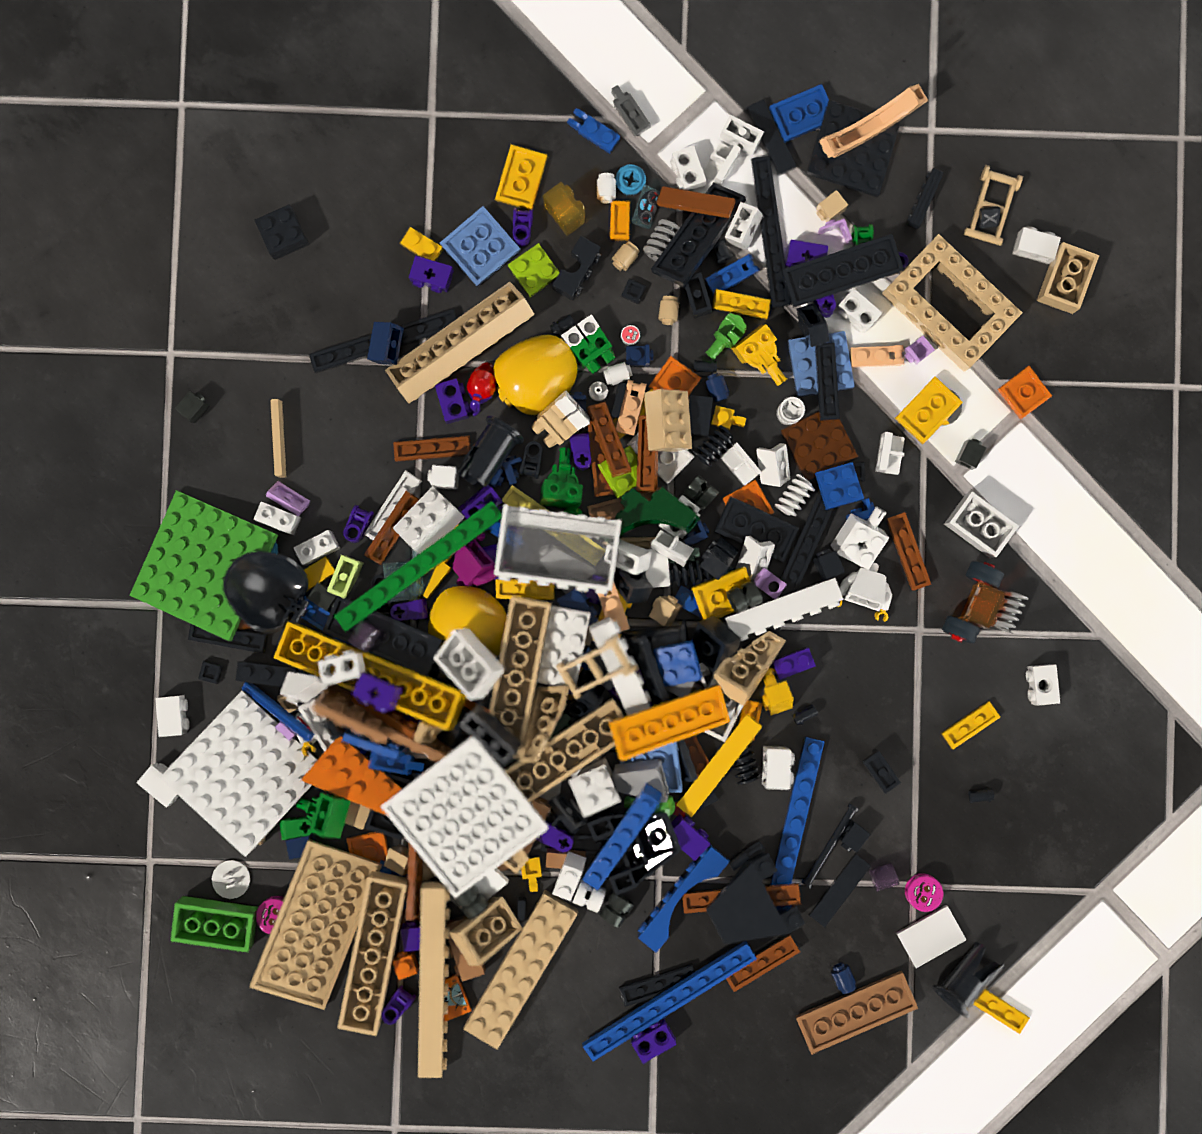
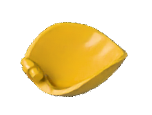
[493,335,577,415]
[428,586,507,658]

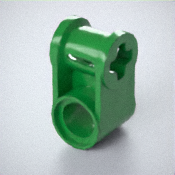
[851,224,874,246]
[279,816,313,840]

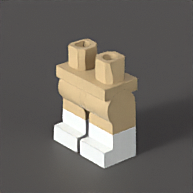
[531,391,590,448]

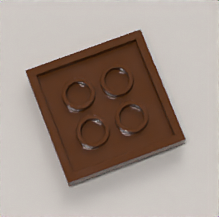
[781,412,858,481]

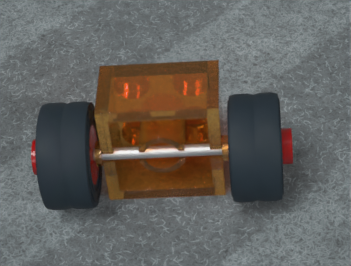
[942,561,1005,644]

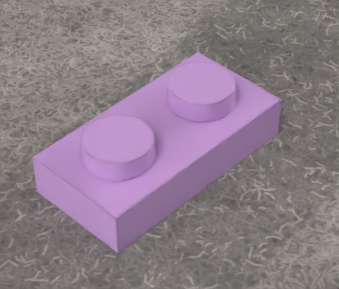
[266,481,310,516]

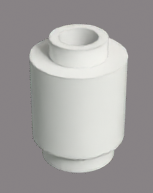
[597,173,616,203]
[603,362,633,385]

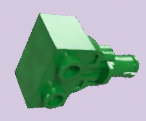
[539,448,583,509]
[296,793,351,838]

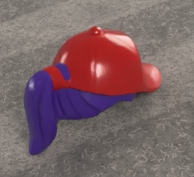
[467,362,497,416]

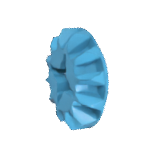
[616,164,646,195]

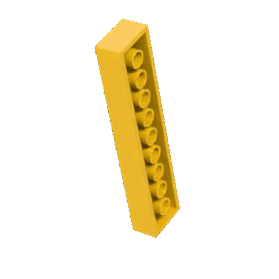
[274,622,467,730]

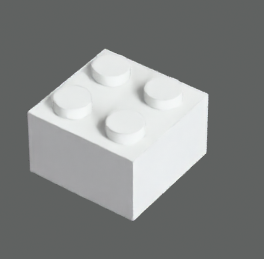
[762,746,794,789]
[568,764,621,818]

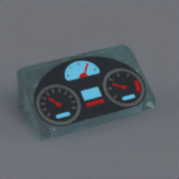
[632,184,660,229]

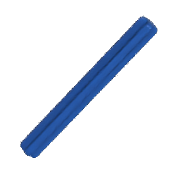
[242,682,314,742]

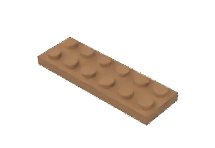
[795,971,918,1054]

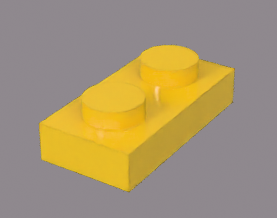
[400,227,443,261]

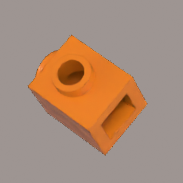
[392,950,420,980]

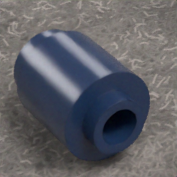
[705,373,729,403]
[831,963,856,994]

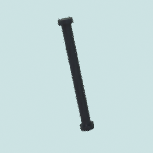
[801,803,859,888]

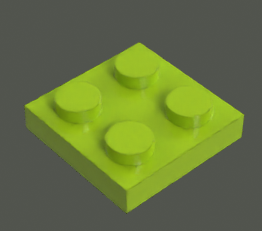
[508,243,560,297]
[598,445,637,498]

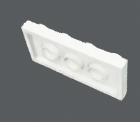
[537,605,590,686]

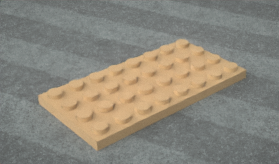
[250,839,382,1010]

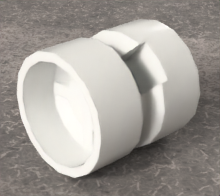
[777,397,805,425]
[572,879,606,913]

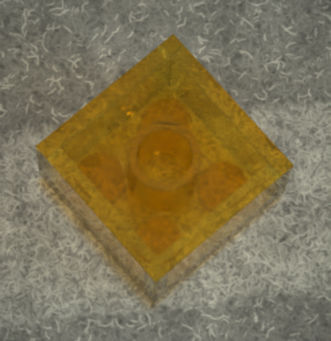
[543,182,586,236]

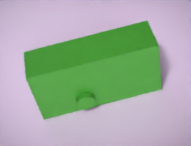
[171,896,259,952]

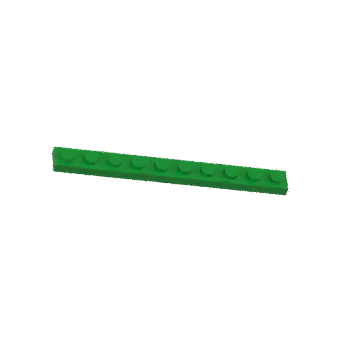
[334,501,502,632]

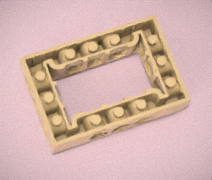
[882,234,1022,372]

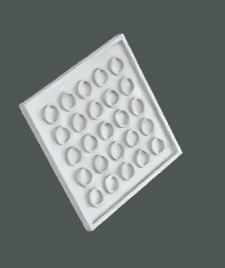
[159,691,318,857]
[381,736,549,898]

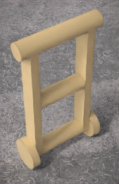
[964,165,1023,246]
[555,634,638,699]

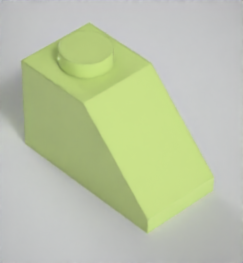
[327,555,364,598]

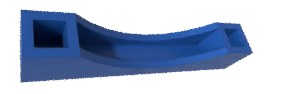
[582,783,663,890]
[637,844,729,953]

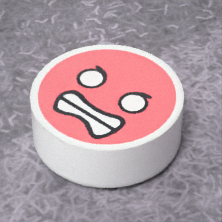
[621,325,640,345]

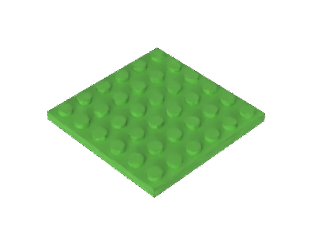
[130,490,278,641]

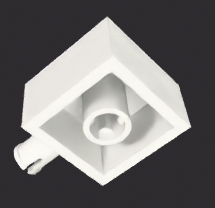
[831,507,889,570]

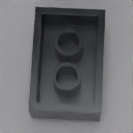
[364,771,413,840]

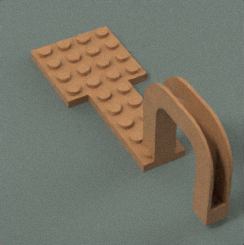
[311,684,551,871]

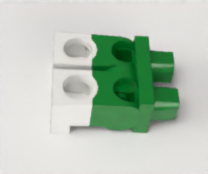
[561,314,616,374]

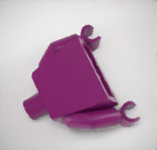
[452,533,512,586]

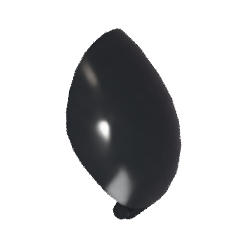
[223,551,310,633]

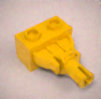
[731,324,787,386]
[762,667,793,716]

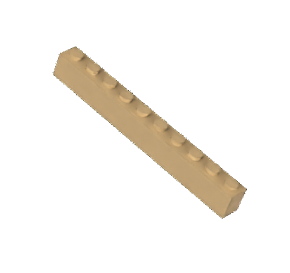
[418,882,450,1078]

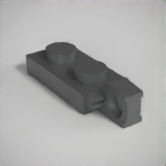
[611,84,651,137]

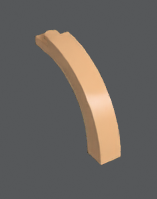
[819,84,928,158]

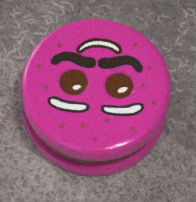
[905,873,943,912]
[256,896,285,934]

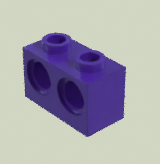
[435,379,471,424]
[631,1019,677,1064]

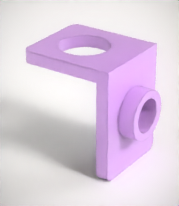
[818,218,852,244]
[753,568,787,600]

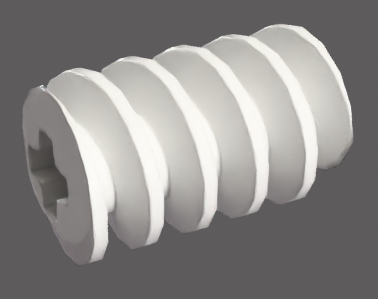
[774,474,815,516]

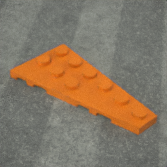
[301,736,403,816]

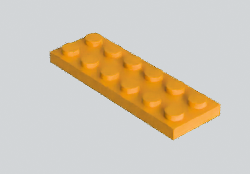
[609,684,730,761]

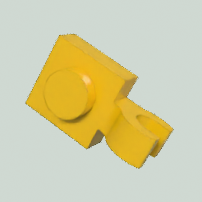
[711,406,746,430]
[521,856,542,892]

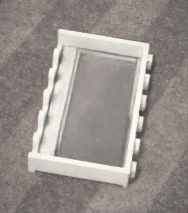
[494,505,622,594]

